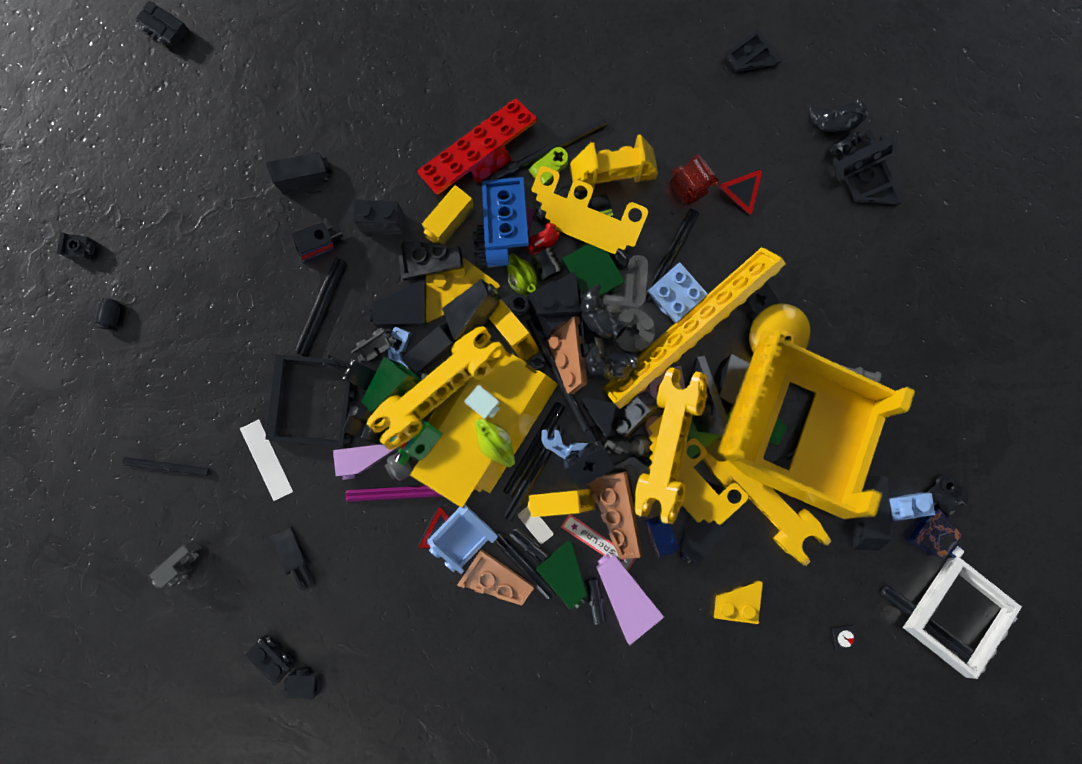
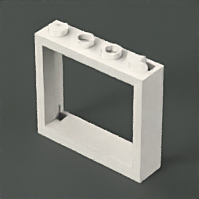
[903,557,1022,678]

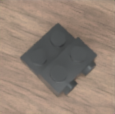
[149,542,203,590]

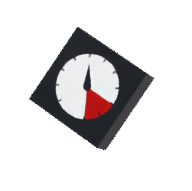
[831,625,858,651]

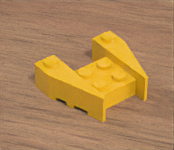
[570,135,658,192]

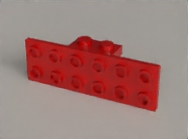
[417,99,538,195]

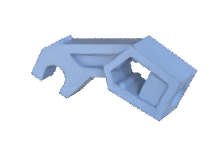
[388,326,413,370]
[541,430,590,464]

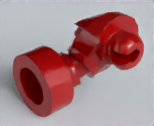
[526,223,560,256]

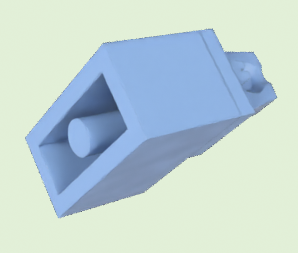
[889,493,935,521]

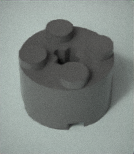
[612,309,655,354]

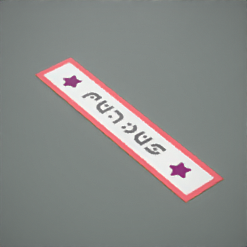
[561,514,636,570]

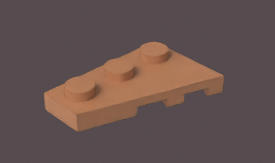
[547,316,587,394]
[457,549,535,605]

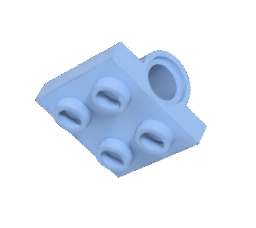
[647,262,707,323]

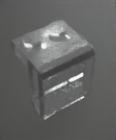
[602,255,648,315]

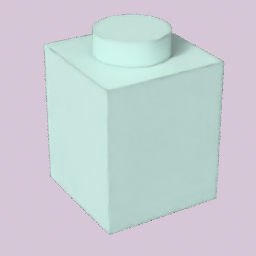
[465,385,500,420]

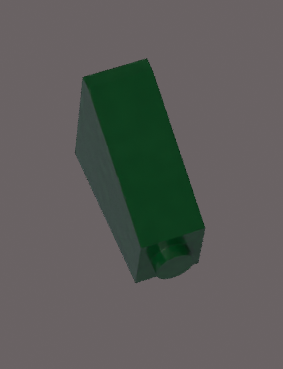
[361,357,422,413]
[536,539,587,609]

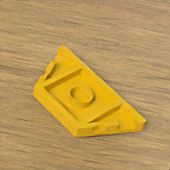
[426,258,500,324]

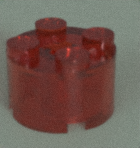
[669,155,719,205]

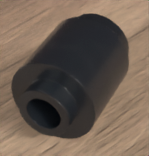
[94,298,121,330]

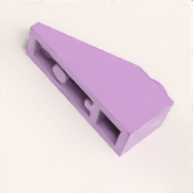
[333,444,399,480]

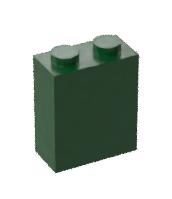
[562,244,625,301]

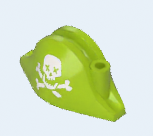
[507,253,540,297]
[475,418,515,468]

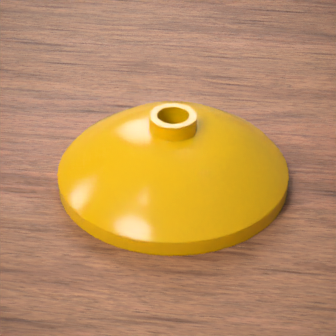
[749,303,811,354]

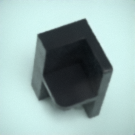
[342,407,390,445]

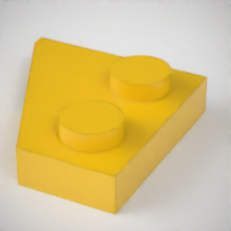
[714,581,763,624]

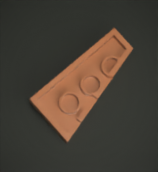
[587,471,643,559]

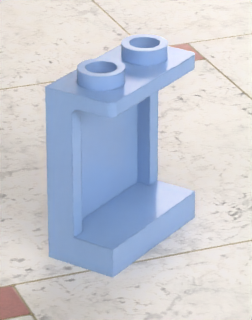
[427,504,498,574]

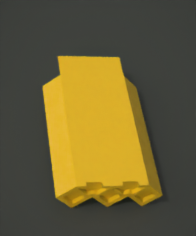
[410,337,558,508]

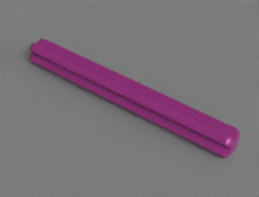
[345,486,442,502]

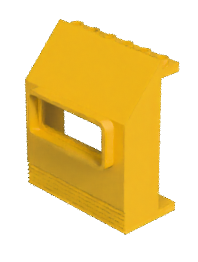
[718,328,915,519]

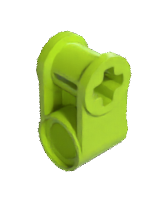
[529,147,568,186]

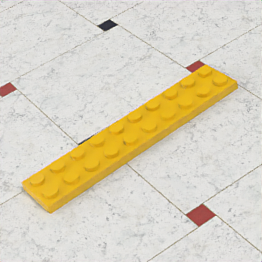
[602,247,786,409]

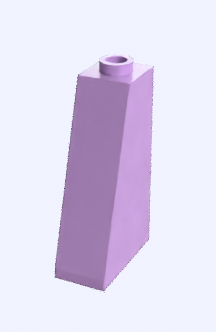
[596,554,664,645]

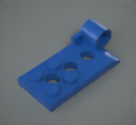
[482,177,529,267]

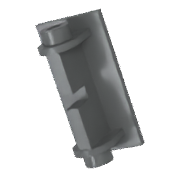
[351,327,396,364]

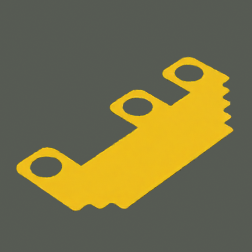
[532,166,648,254]
[649,414,748,525]

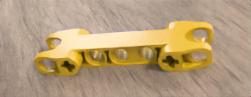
[367,326,506,450]
[635,367,707,524]
[702,435,831,566]

